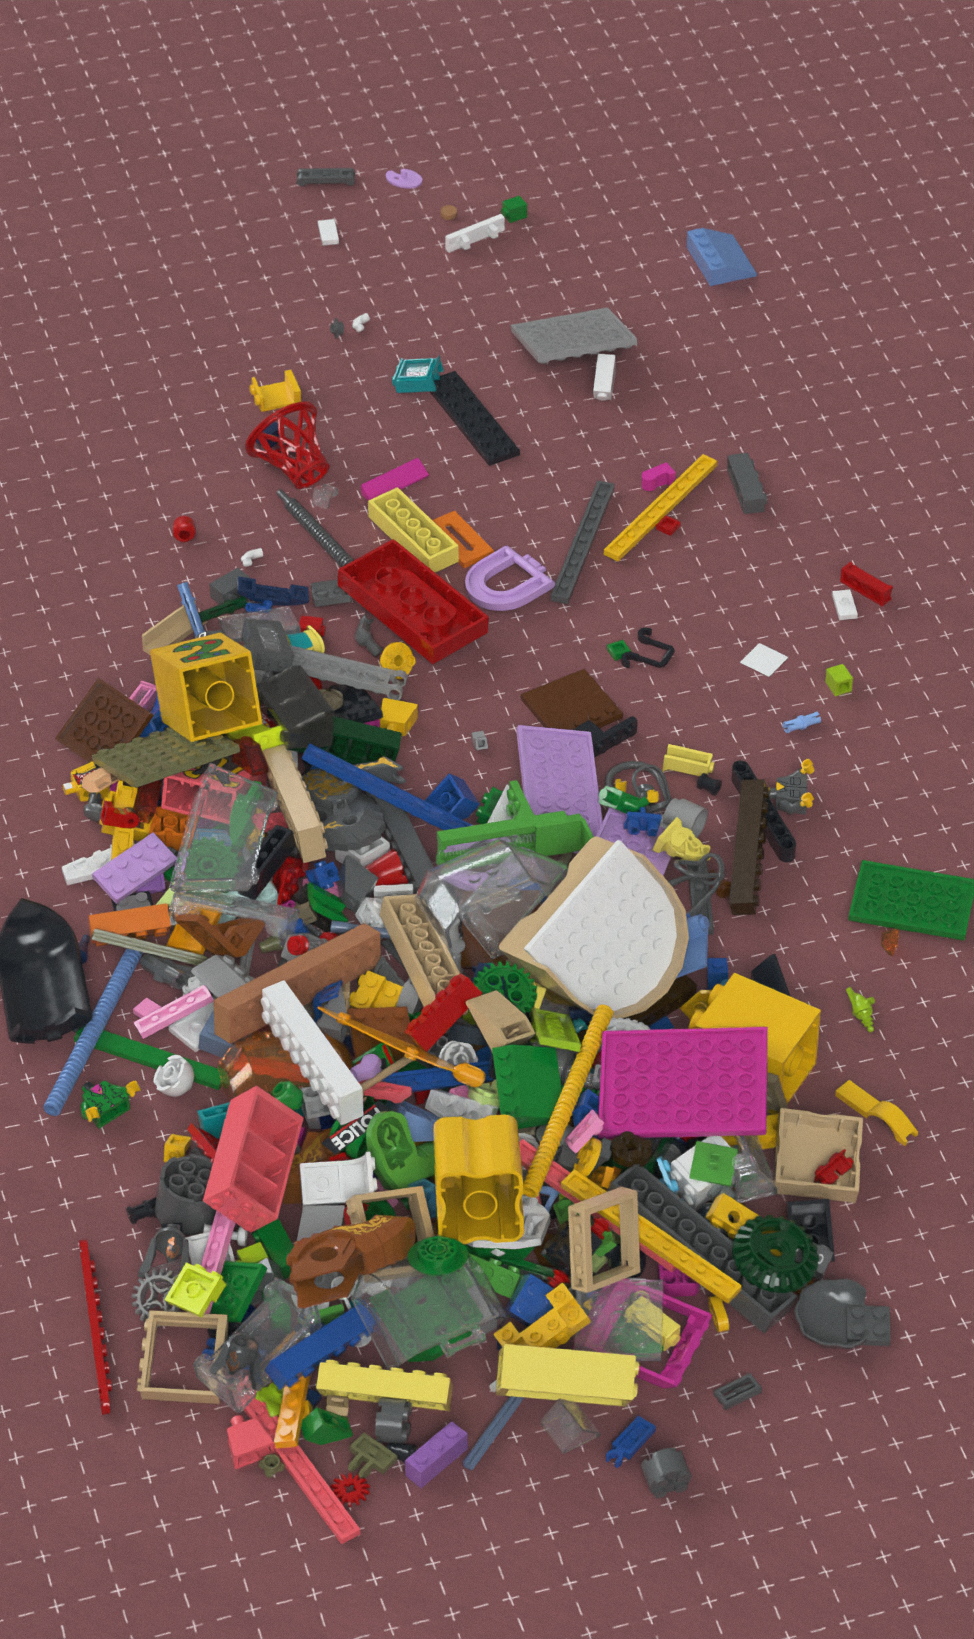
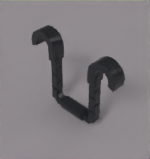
[621,627,675,668]

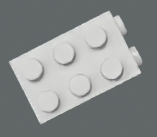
[299,1152,377,1206]

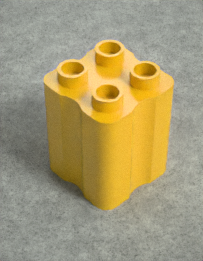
[433,1115,524,1244]

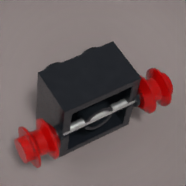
[541,1217,610,1289]

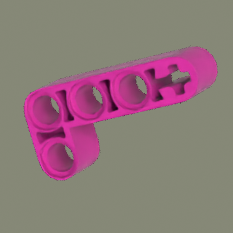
[657,1262,700,1297]

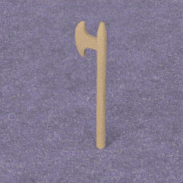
[360,1057,417,1104]

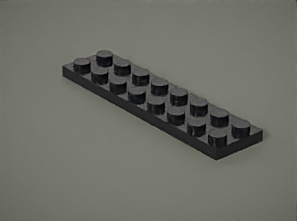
[430,371,520,466]

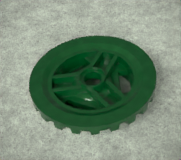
[732,1215,819,1293]

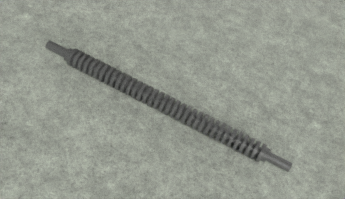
[277,489,354,567]

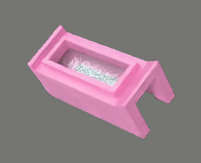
[130,681,157,711]

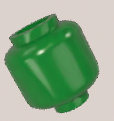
[272,1081,303,1110]

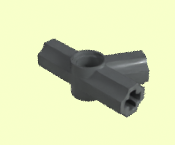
[140,953,194,989]

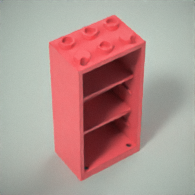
[203,1086,304,1233]

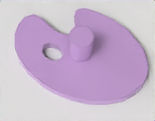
[386,169,422,188]

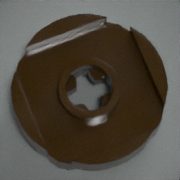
[610,1131,652,1167]

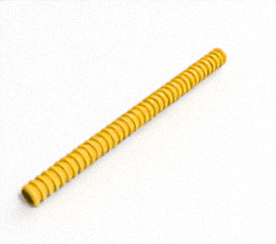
[523,1005,614,1198]

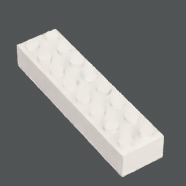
[261,980,363,1125]

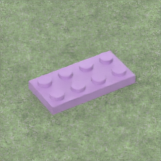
[92,833,177,904]

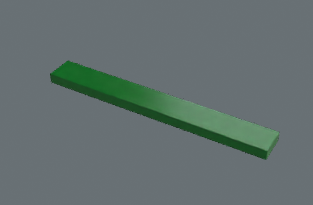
[74,1025,228,1090]

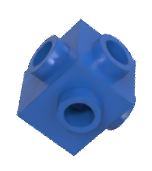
[305,860,340,889]

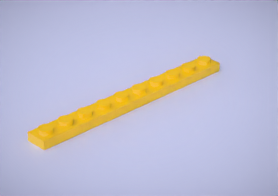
[604,454,717,562]
[561,1169,742,1303]

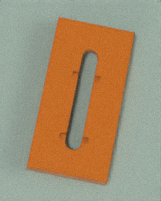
[432,511,494,569]

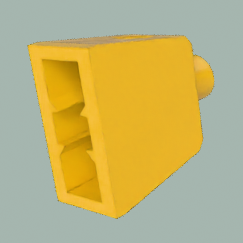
[380,698,418,737]

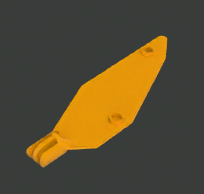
[317,1006,486,1088]

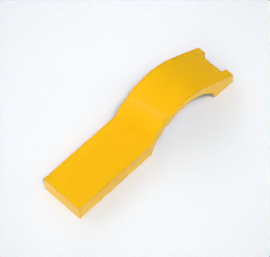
[111,780,138,860]
[835,1080,918,1146]

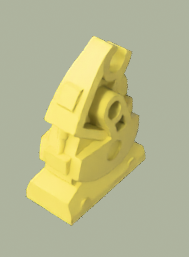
[652,817,711,861]

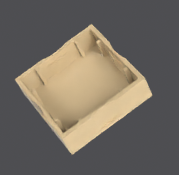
[772,1108,863,1203]

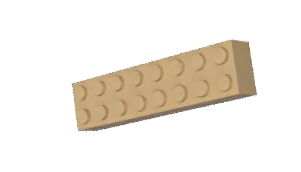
[262,745,328,863]
[380,894,468,1015]

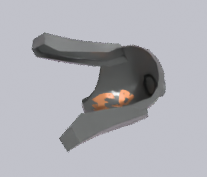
[138,1224,189,1279]
[209,1333,263,1391]

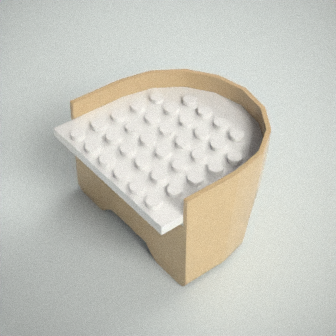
[499,836,689,1019]

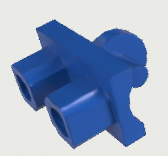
[623,807,662,837]

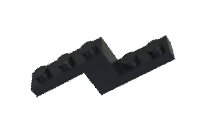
[572,716,638,758]

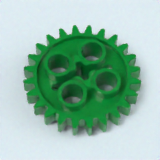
[473,961,537,1015]

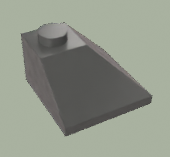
[337,855,378,914]

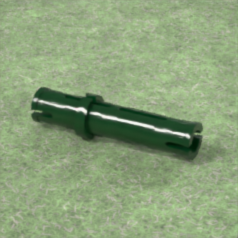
[198,596,247,623]

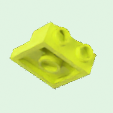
[165,1263,226,1318]

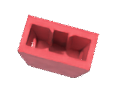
[227,1415,274,1469]

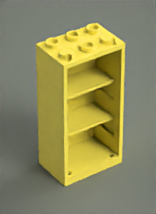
[496,1344,639,1407]

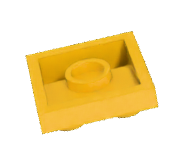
[349,970,403,1009]

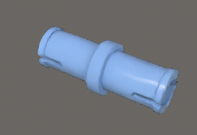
[783,712,821,733]

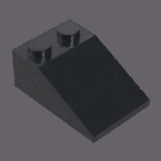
[786,1199,835,1262]

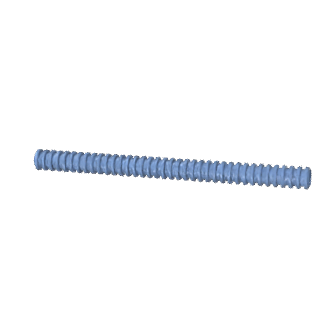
[43,948,143,1116]

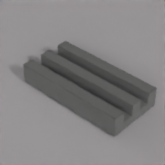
[713,1373,762,1410]

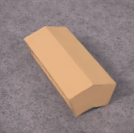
[81,768,121,793]

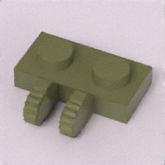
[348,1433,398,1479]

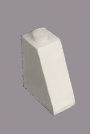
[593,354,616,401]

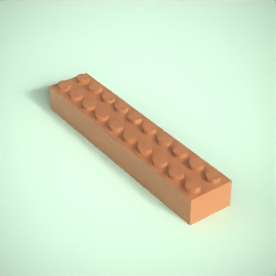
[213,923,381,1044]

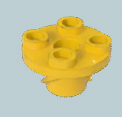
[380,642,415,679]

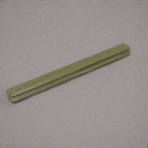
[92,929,208,966]

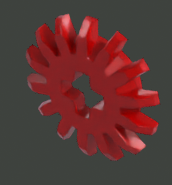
[330,1472,370,1507]

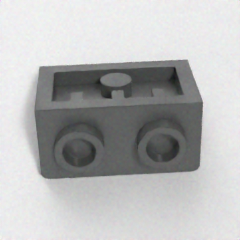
[311,579,351,607]

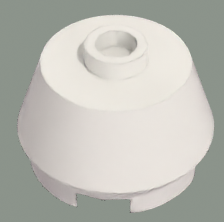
[439,1041,478,1065]

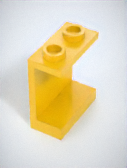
[249,370,301,412]

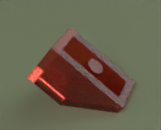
[231,736,269,776]

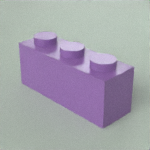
[405,1421,468,1488]

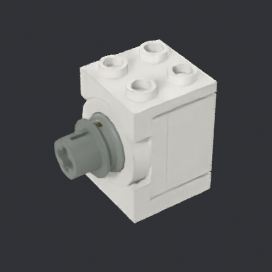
[669,1136,743,1211]

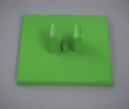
[689,1141,738,1187]

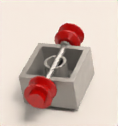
[281,932,338,962]

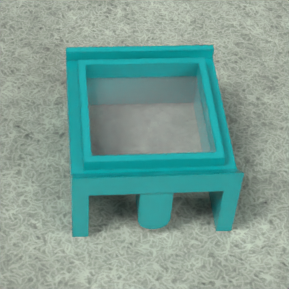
[392,355,444,393]

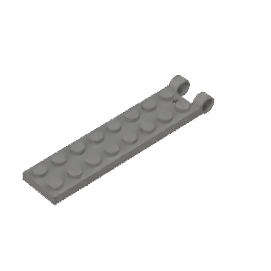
[244,640,408,700]

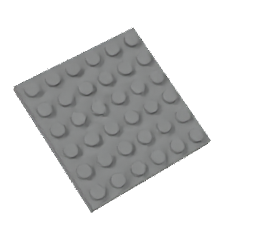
[511,307,637,364]

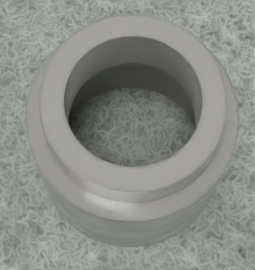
[663,798,708,838]

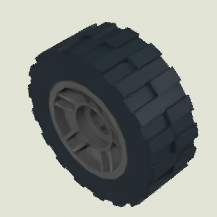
[447,1022,489,1046]

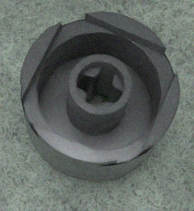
[375,1397,412,1444]
[641,1448,692,1498]

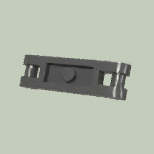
[297,168,355,186]

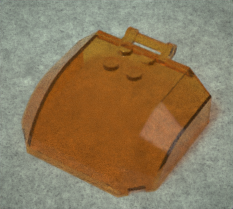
[218,1027,354,1099]

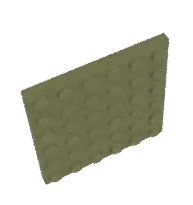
[92,727,240,788]

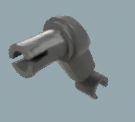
[354,614,384,657]
[83,792,102,822]

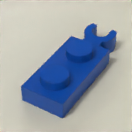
[606,1415,656,1468]

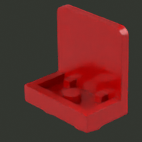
[273,856,302,906]

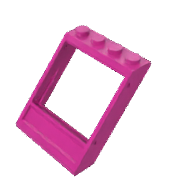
[572,1278,712,1388]

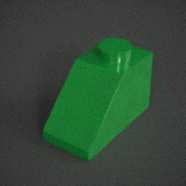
[301,1407,353,1445]

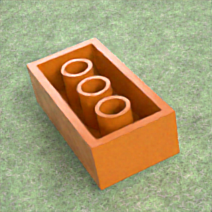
[88,903,171,947]

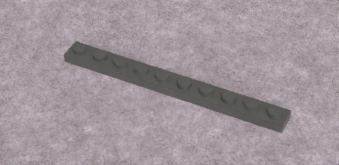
[551,481,615,604]

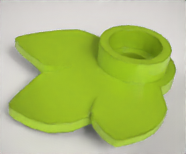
[256,1382,284,1417]

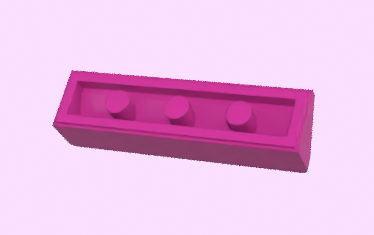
[361,458,429,501]

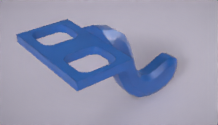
[313,980,343,1023]

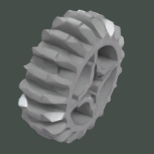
[131,1269,181,1327]

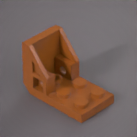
[175,913,265,957]

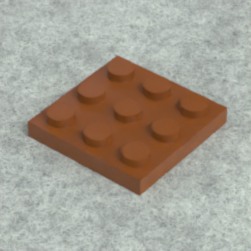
[347,1007,415,1061]

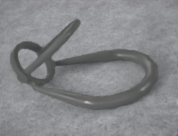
[605,761,673,814]
[668,853,725,917]

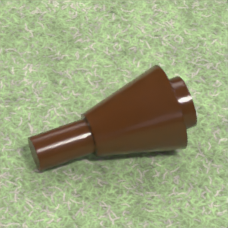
[709,870,731,898]

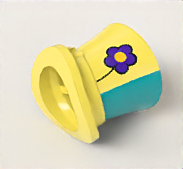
[286,625,325,653]

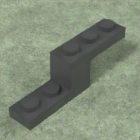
[542,1138,612,1186]

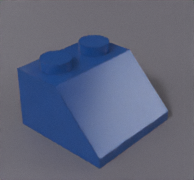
[425,773,480,820]

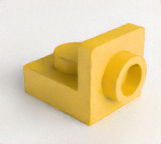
[164,1134,191,1163]

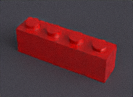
[404,974,483,1052]

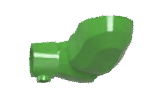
[366,1111,435,1190]

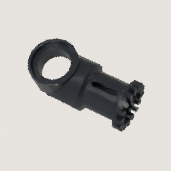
[126,1197,157,1224]

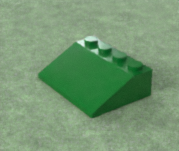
[492,1044,562,1129]

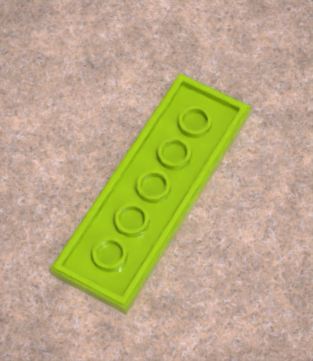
[529,1008,581,1052]

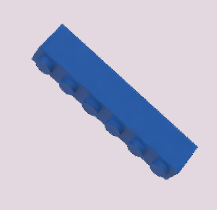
[264,1300,381,1390]

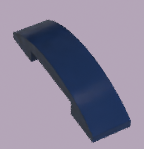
[237,577,309,606]

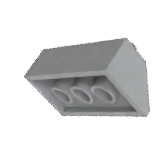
[191,955,255,998]

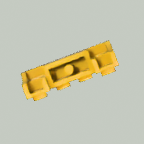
[493,1283,592,1348]

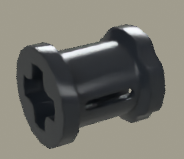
[697,773,722,796]

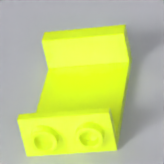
[226,723,290,753]

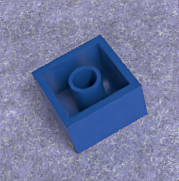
[503,1274,554,1327]

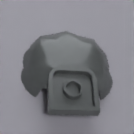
[795,1279,890,1350]

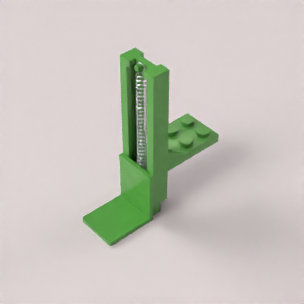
[436,780,594,872]

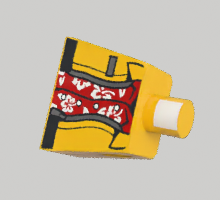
[63,762,110,802]

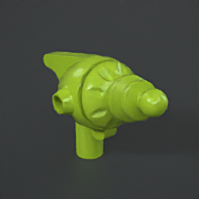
[846,987,875,1032]

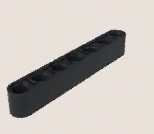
[731,760,796,863]

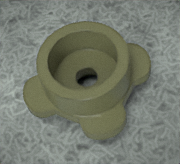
[259,1454,285,1477]

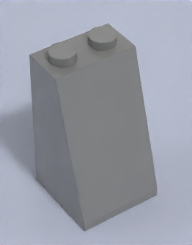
[297,1205,345,1289]

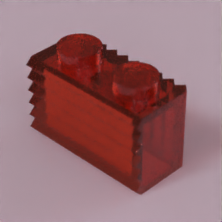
[133,780,162,824]

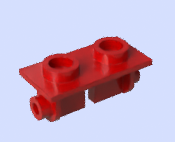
[813,1149,854,1185]

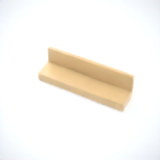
[142,600,208,656]

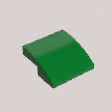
[307,882,348,922]

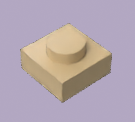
[326,1395,349,1416]

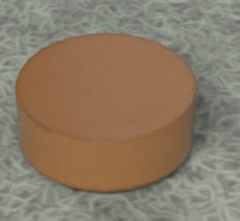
[441,205,457,220]

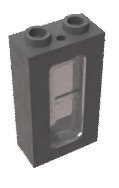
[242,618,294,673]

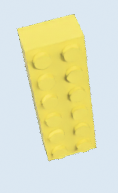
[368,487,459,573]
[316,1360,453,1411]

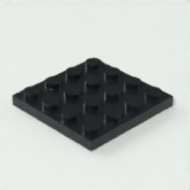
[289,685,383,723]

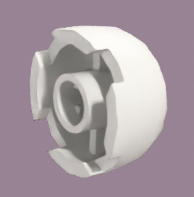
[154,1055,194,1097]

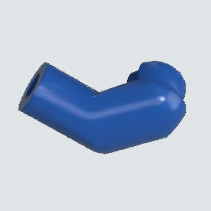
[245,600,273,613]

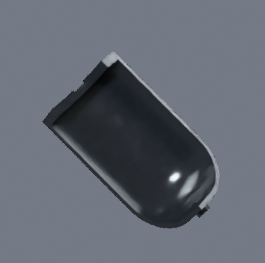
[0,898,92,1044]

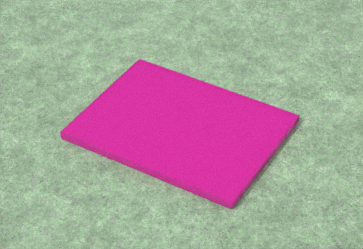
[598,1027,768,1139]

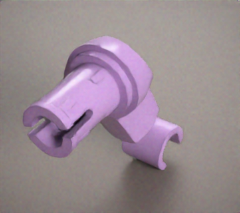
[350,1054,382,1082]

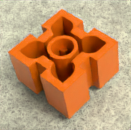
[149,806,193,851]

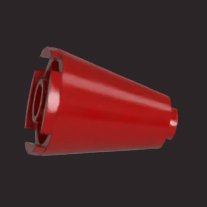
[365,849,408,886]

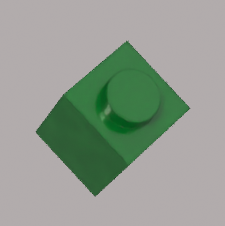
[501,195,527,223]

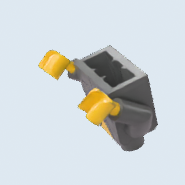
[770,759,814,815]

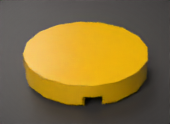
[574,1137,601,1177]

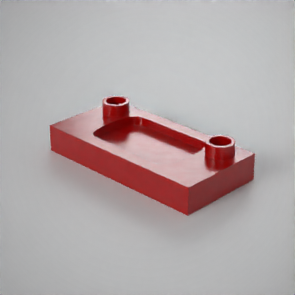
[338,539,489,665]

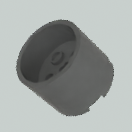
[155,1154,216,1235]

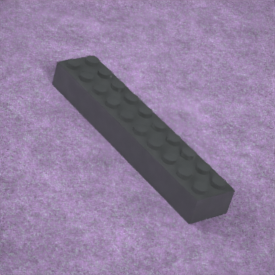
[607,1164,797,1334]

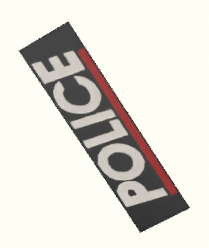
[321,1101,392,1154]

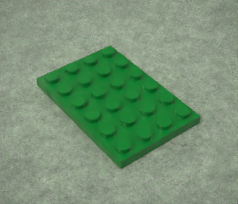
[848,860,974,941]

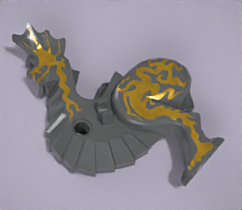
[253,756,406,858]

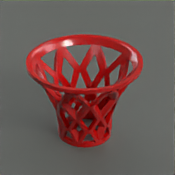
[245,402,330,489]

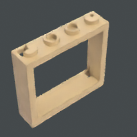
[346,1186,434,1283]
[568,1187,640,1293]
[137,1310,229,1404]

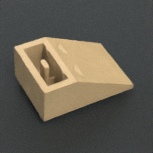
[465,990,536,1053]

